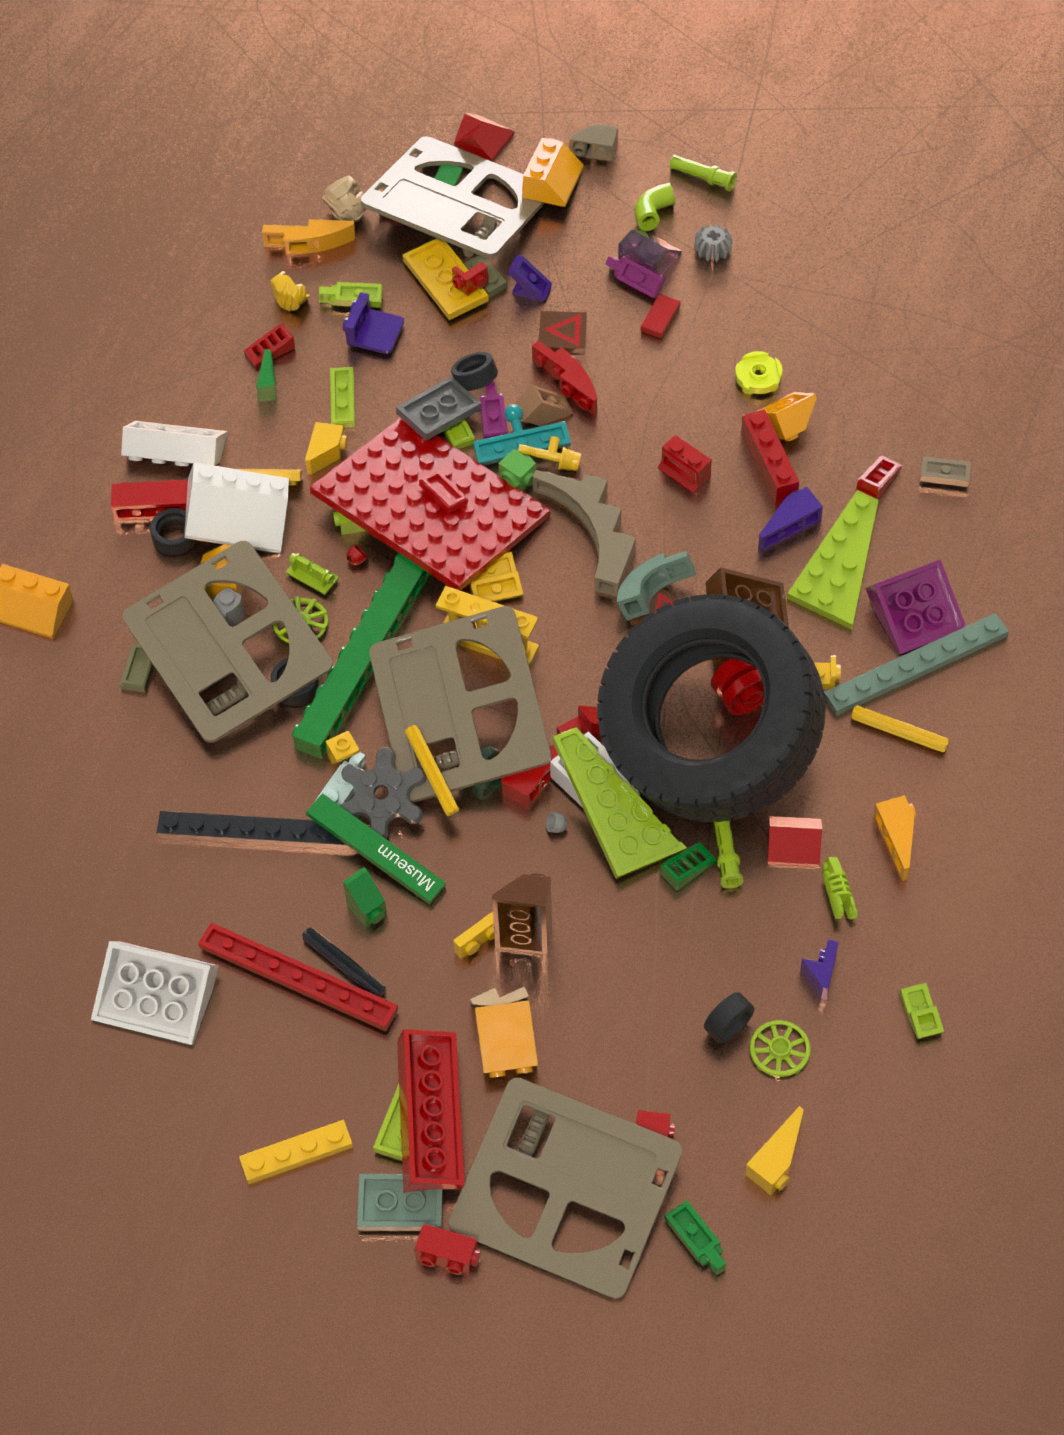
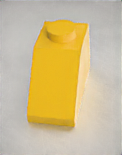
[305,422,348,474]

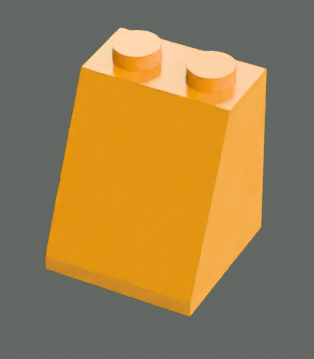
[474,1000,538,1078]

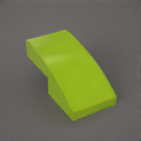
[899,983,944,1039]

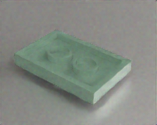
[357,1174,443,1231]

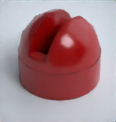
[346,544,368,566]

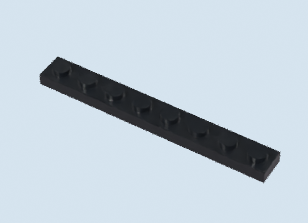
[156,811,353,850]

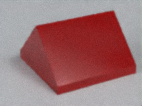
[767,816,822,867]

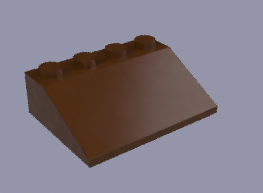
[705,567,789,667]

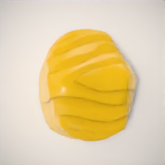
[270,271,311,311]

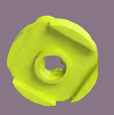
[735,351,782,395]

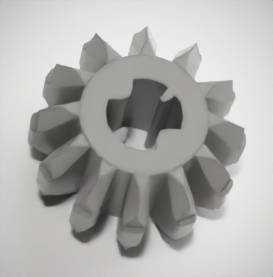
[694,224,733,262]

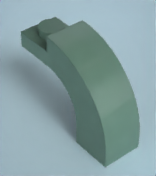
[617,551,696,620]

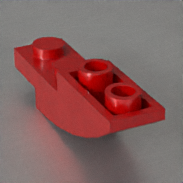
[532,340,597,415]

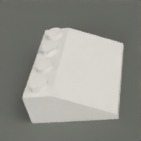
[184,462,289,553]
[91,941,219,1045]

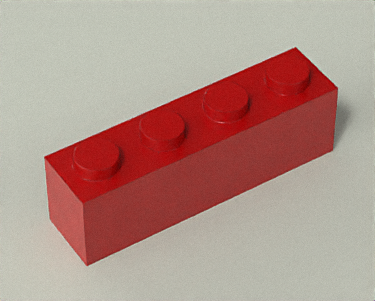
[741,409,799,505]
[111,480,188,521]

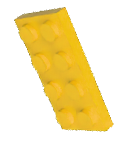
[403,238,489,320]

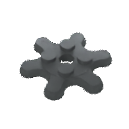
[340,747,427,839]

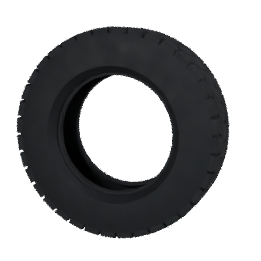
[597,594,826,822]

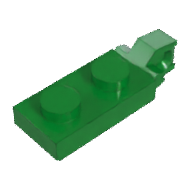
[664,1200,727,1276]

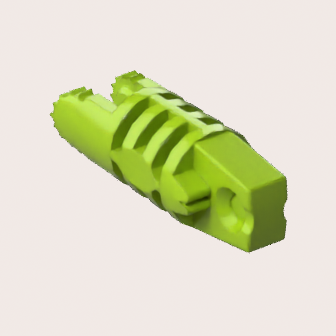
[822,857,858,919]

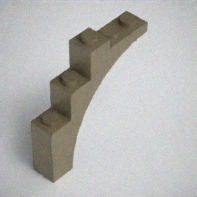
[533,470,636,597]

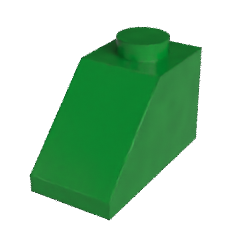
[343,867,387,928]

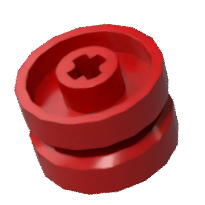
[711,659,764,716]

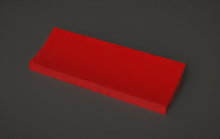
[397,1029,465,1193]

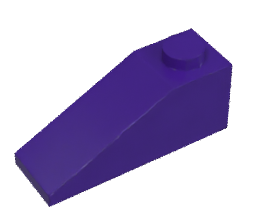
[758,487,823,552]

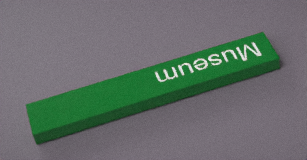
[306,793,446,905]

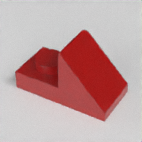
[556,705,600,738]

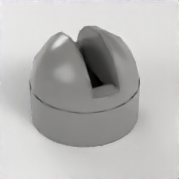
[546,812,568,833]

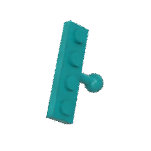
[473,404,571,466]

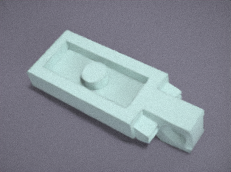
[315,752,366,805]

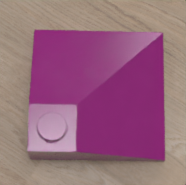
[865,559,966,655]

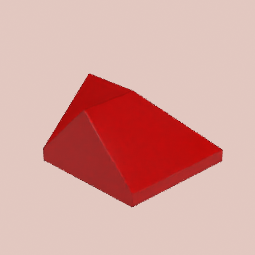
[454,113,514,162]

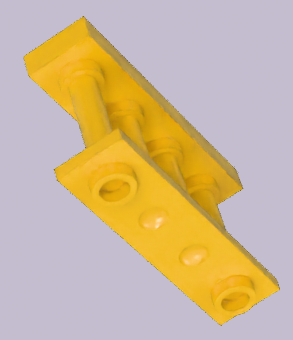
[436,586,539,668]

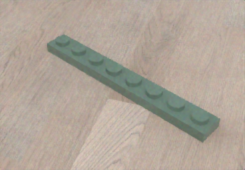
[824,613,1009,716]

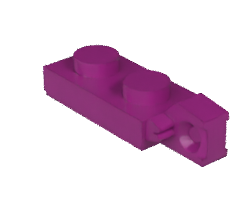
[605,256,666,298]
[480,381,508,439]

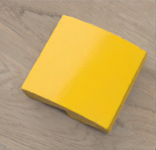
[469,552,523,602]

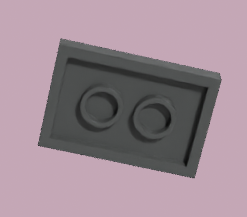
[396,377,481,441]

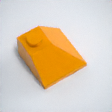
[755,392,817,441]

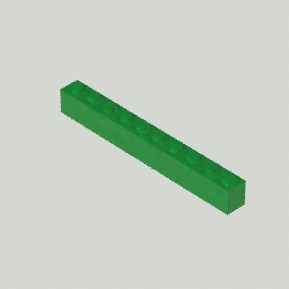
[292,553,430,759]

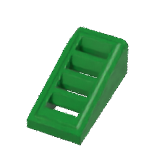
[256,349,277,402]
[660,842,717,891]

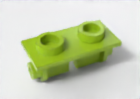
[285,553,339,595]

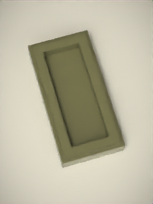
[120,643,153,693]

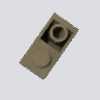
[569,123,618,162]

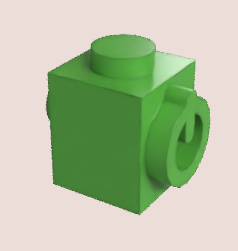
[498,449,536,491]

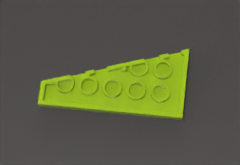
[551,727,687,879]

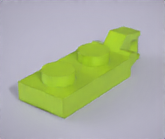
[318,282,383,308]

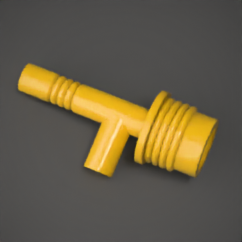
[518,436,581,471]

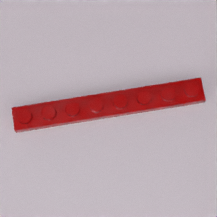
[198,922,398,1032]

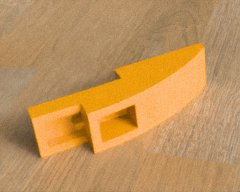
[262,219,356,255]

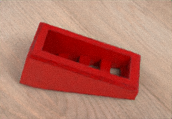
[243,323,295,368]
[856,456,902,499]

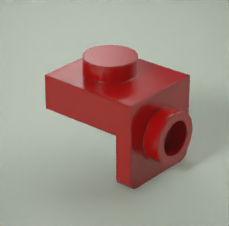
[452,262,489,296]

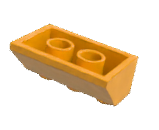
[522,138,584,207]
[0,564,74,639]

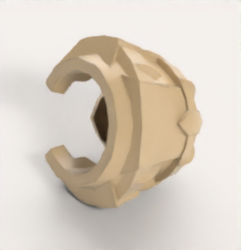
[322,175,366,222]

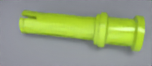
[669,155,737,192]
[714,821,744,888]

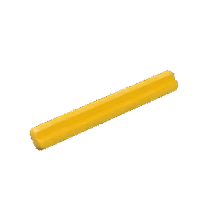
[851,706,949,752]
[405,725,459,816]

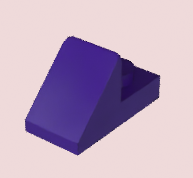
[508,255,552,301]
[800,939,839,1000]

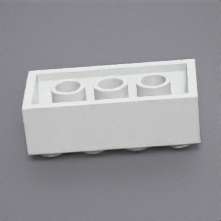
[121,421,227,466]

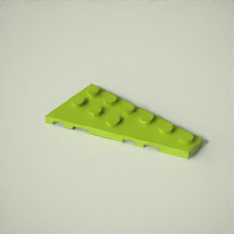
[787,490,879,630]

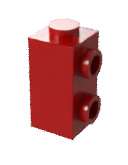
[414,1224,481,1275]

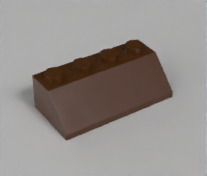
[492,873,552,955]

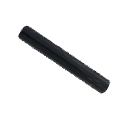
[302,927,386,997]

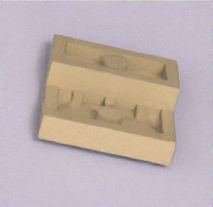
[469,987,529,1007]

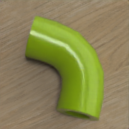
[634,183,675,231]

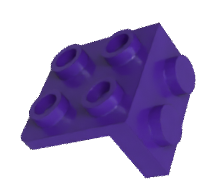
[343,292,404,354]

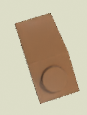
[515,385,573,426]

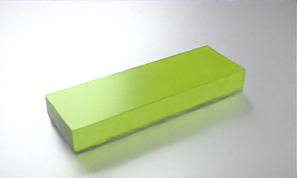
[330,367,355,428]

